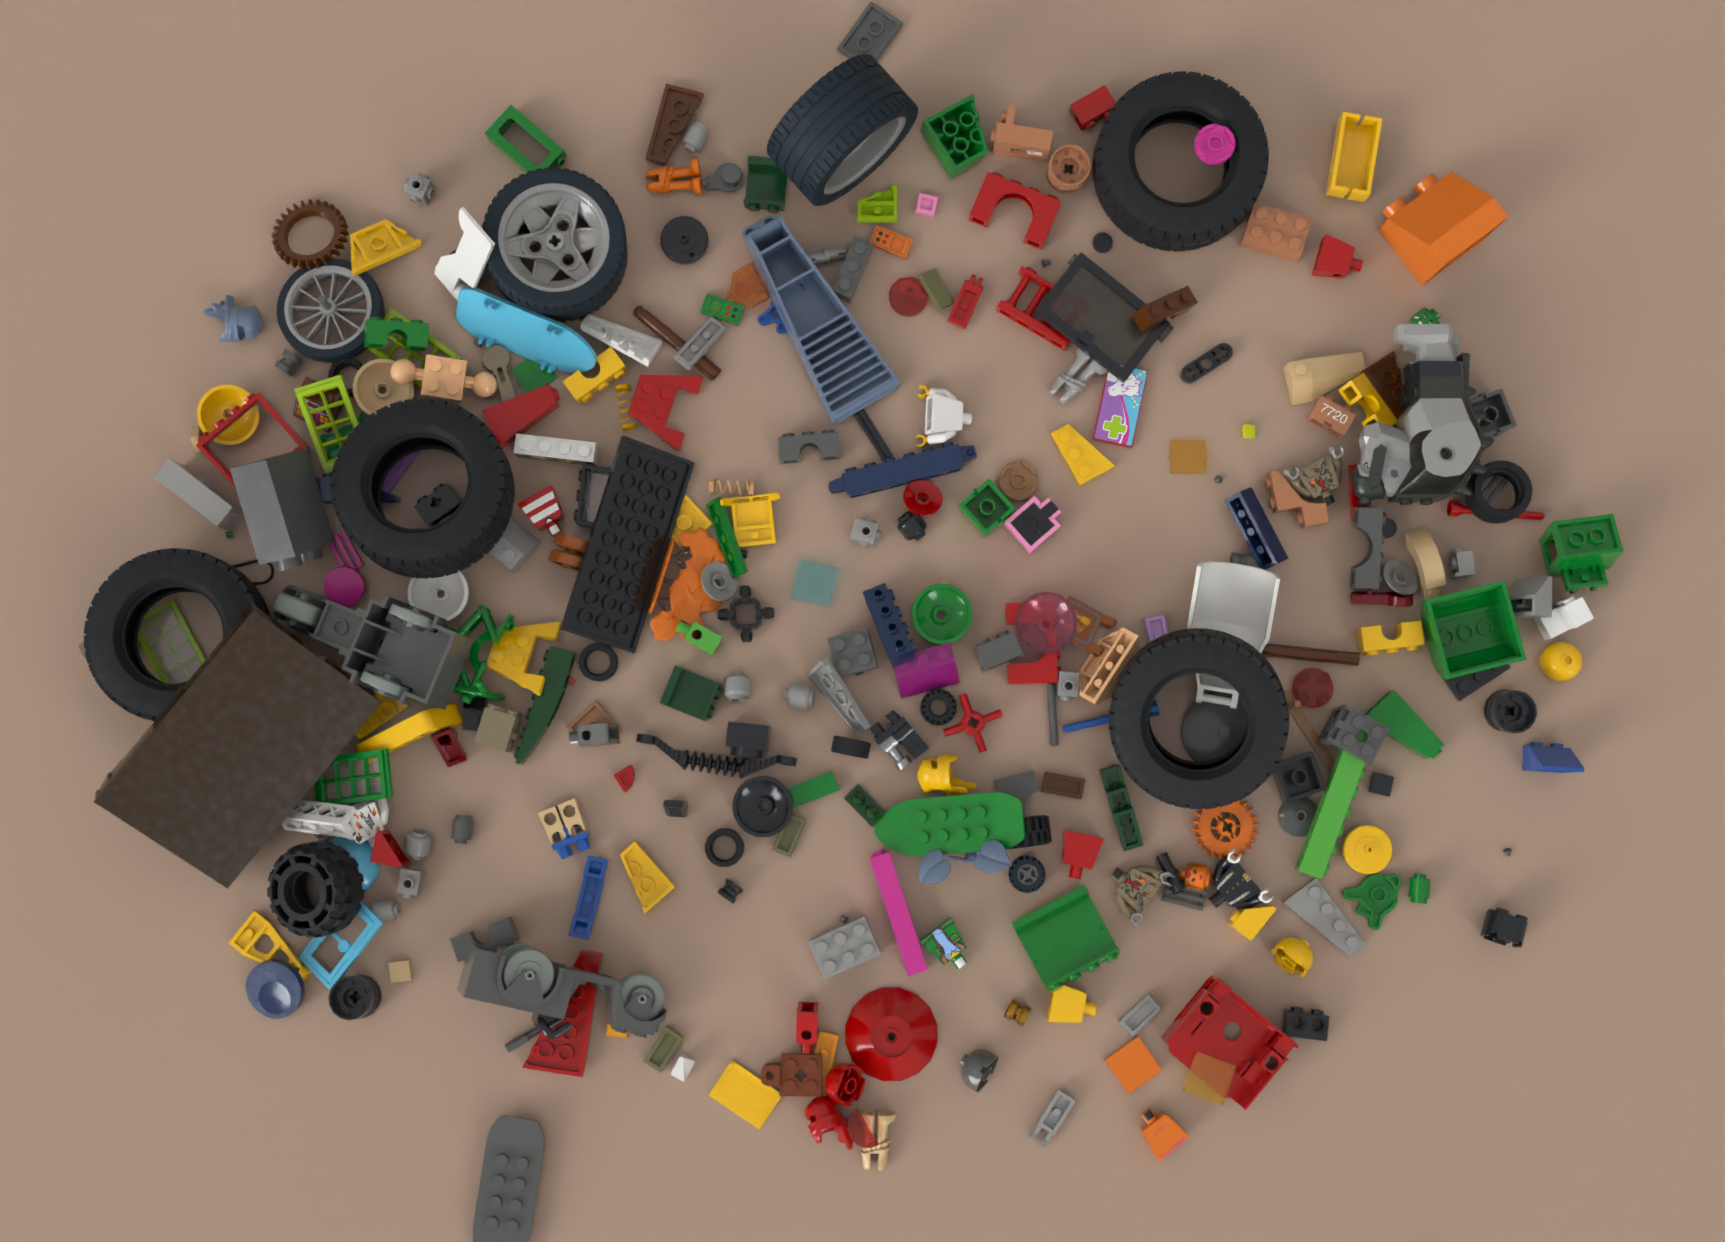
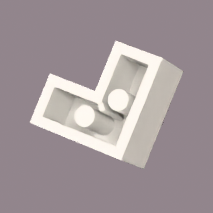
[1533,596,1594,640]

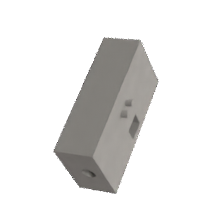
[154,458,244,531]

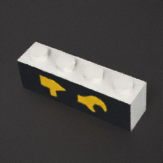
[514,433,599,466]

